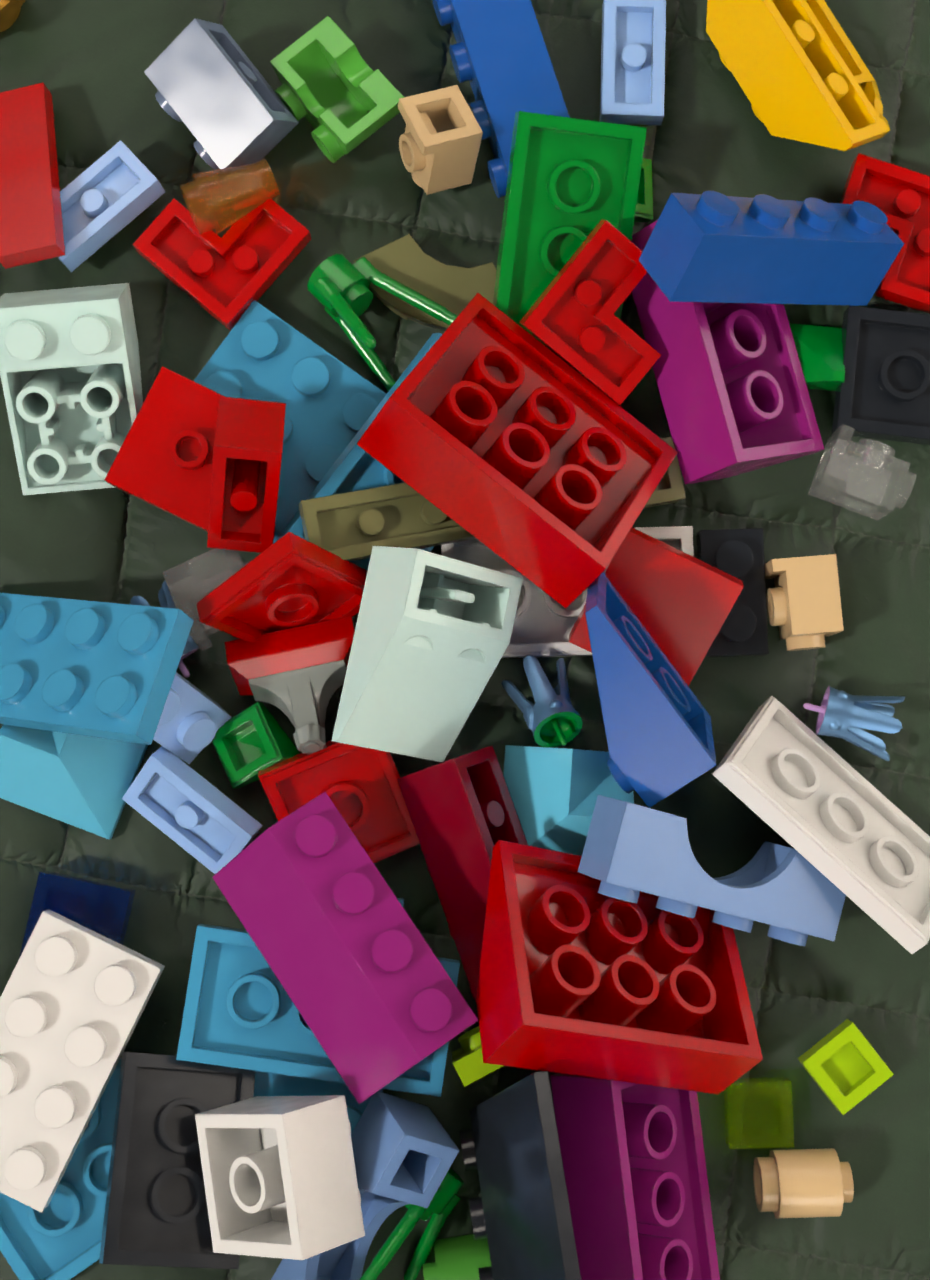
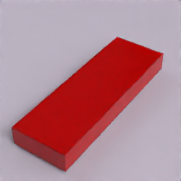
[0,82,65,269]

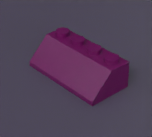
[631,220,824,484]
[212,792,478,1104]
[551,1073,720,1280]

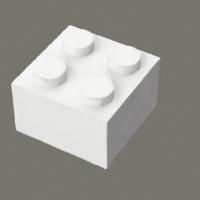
[195,1095,365,1260]

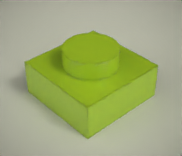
[797,1019,894,1115]
[452,1026,503,1087]

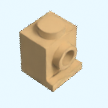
[398,85,483,195]
[765,554,844,651]

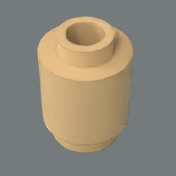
[753,1148,854,1219]

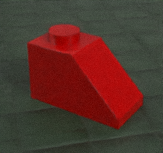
[207,396,286,553]

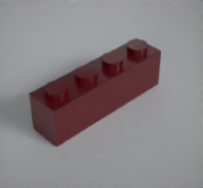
[397,745,528,1004]

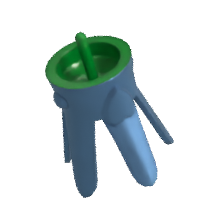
[501,655,583,748]

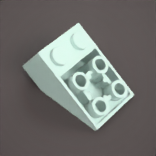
[0,283,143,495]
[332,546,523,762]

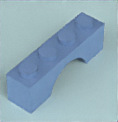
[577,795,846,947]
[271,1091,460,1280]

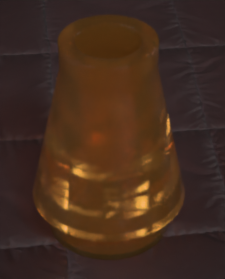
[179,159,280,235]

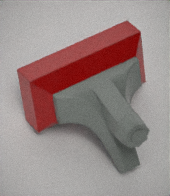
[224,616,355,753]

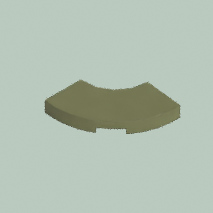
[353,234,497,332]

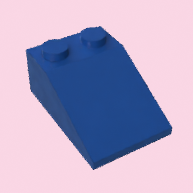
[585,572,716,808]

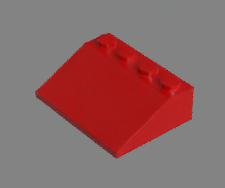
[357,293,678,608]
[476,840,763,1095]

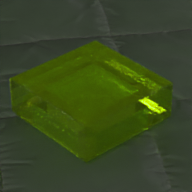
[724,1077,794,1149]

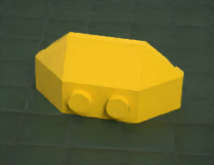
[706,0,890,151]

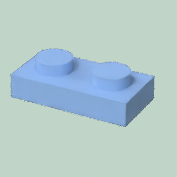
[600,0,666,125]
[58,140,165,272]
[153,672,231,764]
[122,746,263,874]

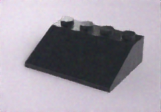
[460,1071,581,1280]

